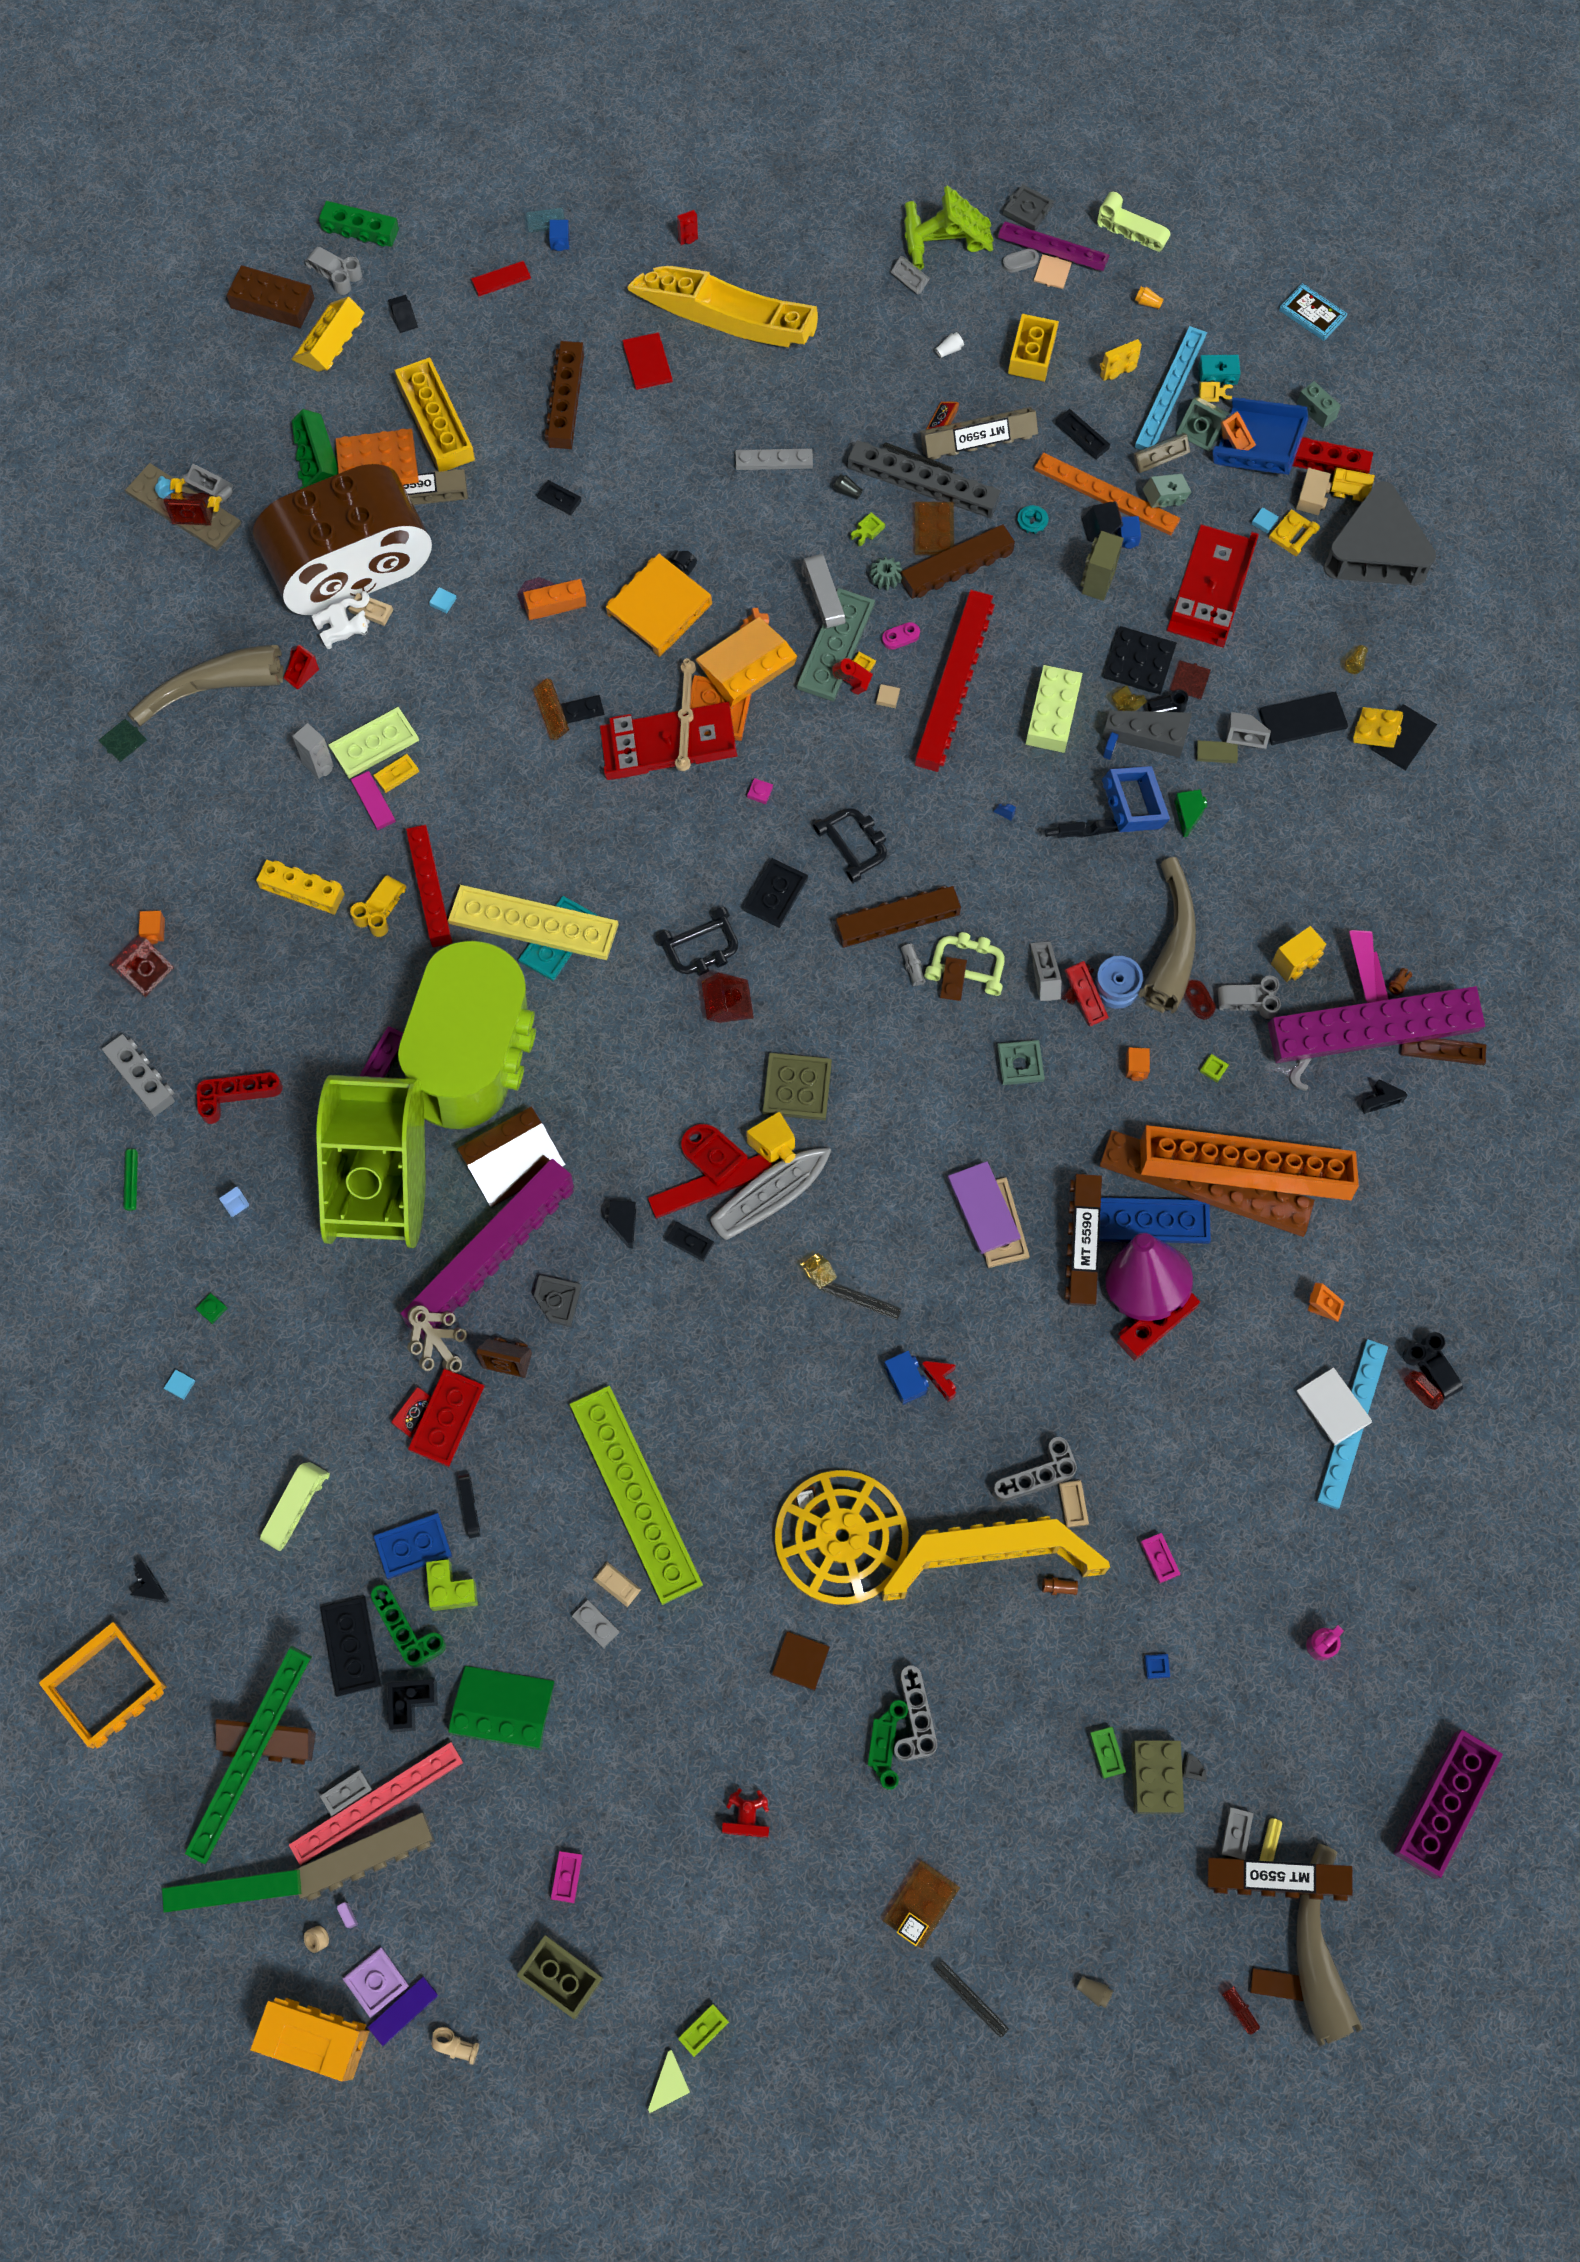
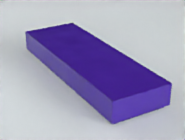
[367,1977,439,2046]

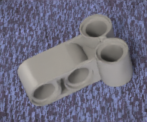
[305,247,362,295]
[1218,975,1281,1019]

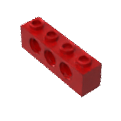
[1292,437,1373,474]
[1117,1293,1200,1361]

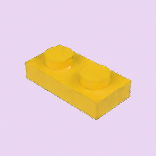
[373,754,419,793]

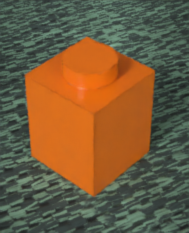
[139,911,165,944]
[1126,1047,1150,1081]

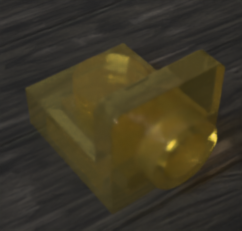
[1111,686,1147,711]

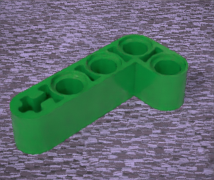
[371,1585,446,1668]

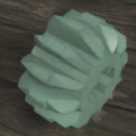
[870,556,903,591]

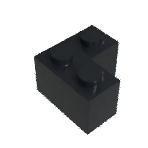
[387,1679,438,1733]

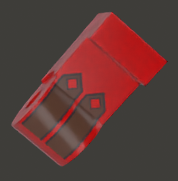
[832,658,873,695]

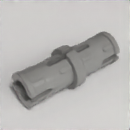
[901,944,926,986]

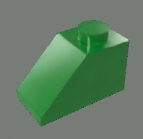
[1174,789,1207,837]

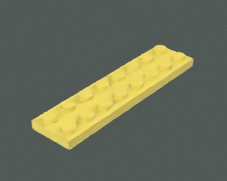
[448,885,619,960]

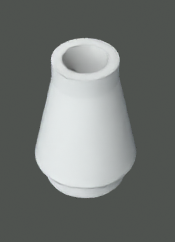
[935,332,964,358]

